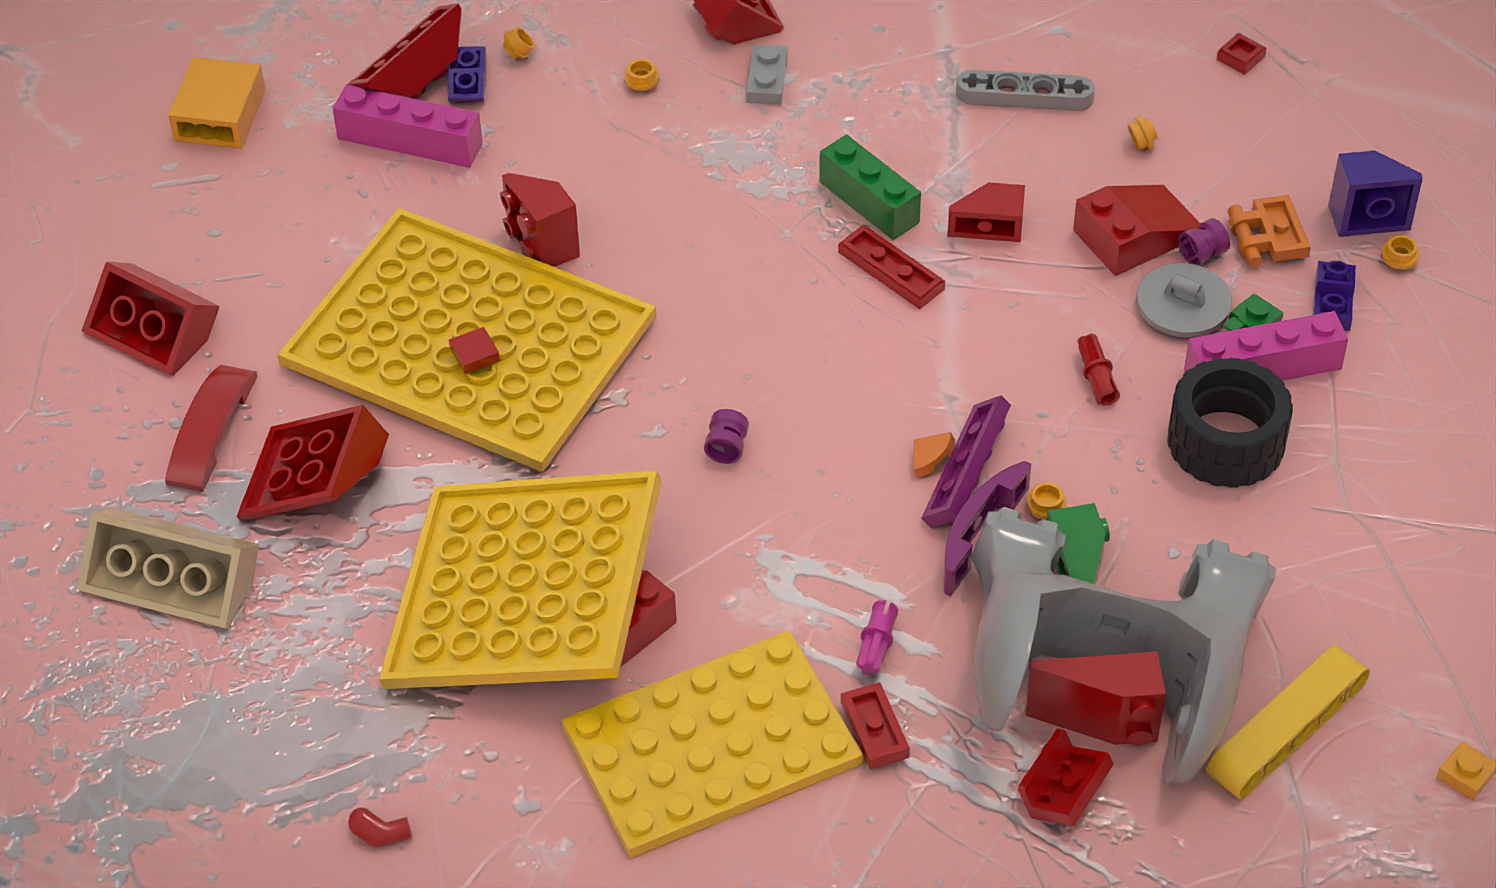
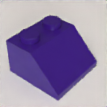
[1328,150,1423,237]

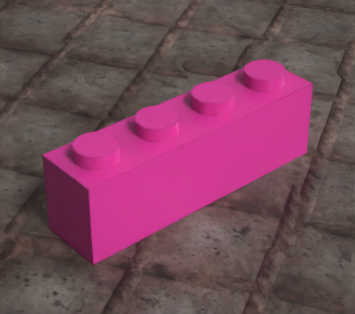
[332,84,483,168]
[1184,311,1348,381]

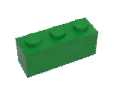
[819,134,921,240]

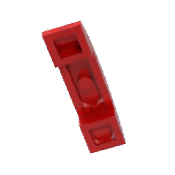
[165,365,258,492]

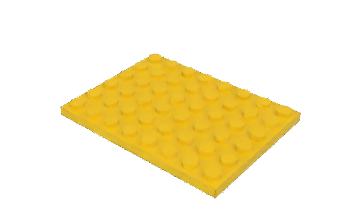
[277,208,656,472]

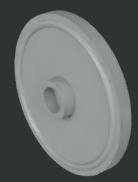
[1137,263,1232,338]

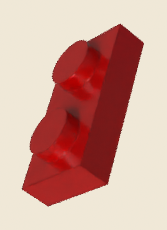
[840,682,910,770]

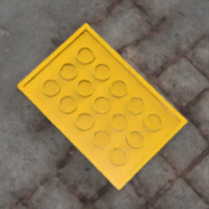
[561,630,863,859]

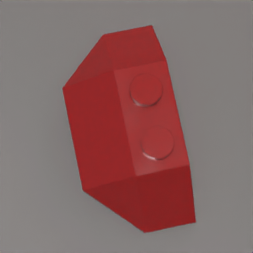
[347,3,462,99]

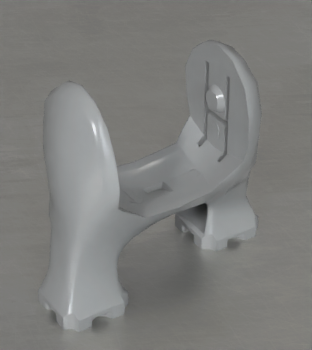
[971,507,1276,786]

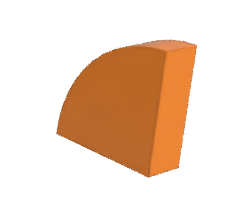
[913,432,955,478]

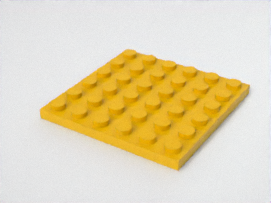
[379,470,662,689]

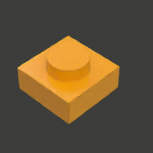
[1437,741,1496,801]

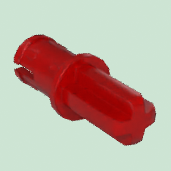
[1077,333,1120,406]

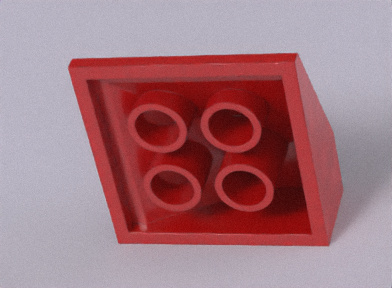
[236,405,389,521]

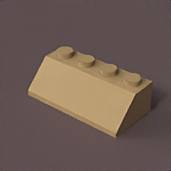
[77,507,259,629]

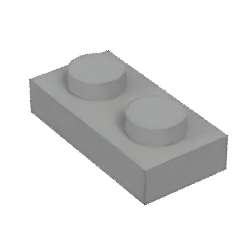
[746,44,788,104]

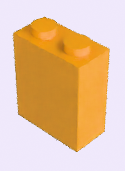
[168,57,265,149]

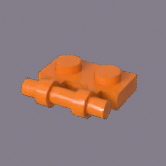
[1227,194,1311,267]

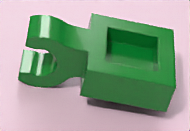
[1223,293,1284,331]

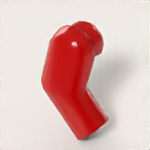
[348,807,412,847]

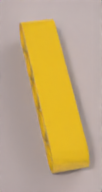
[1206,644,1370,800]

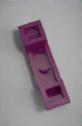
[943,461,1031,596]

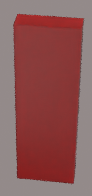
[838,224,945,309]

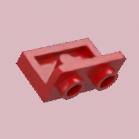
[1018,729,1114,827]

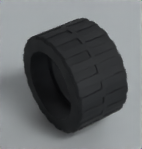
[1167,357,1293,488]

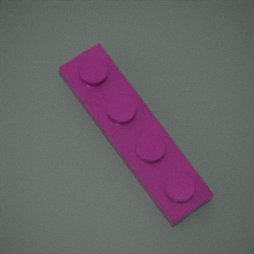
[921,395,1011,528]

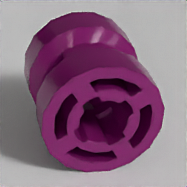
[1178,218,1231,266]
[704,409,749,464]

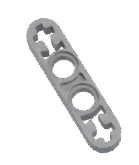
[956,70,1095,111]

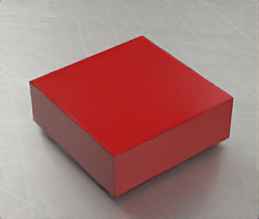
[1216,33,1267,75]
[449,327,500,374]

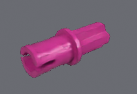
[856,600,898,675]

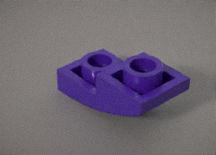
[448,46,487,102]
[1313,261,1356,331]

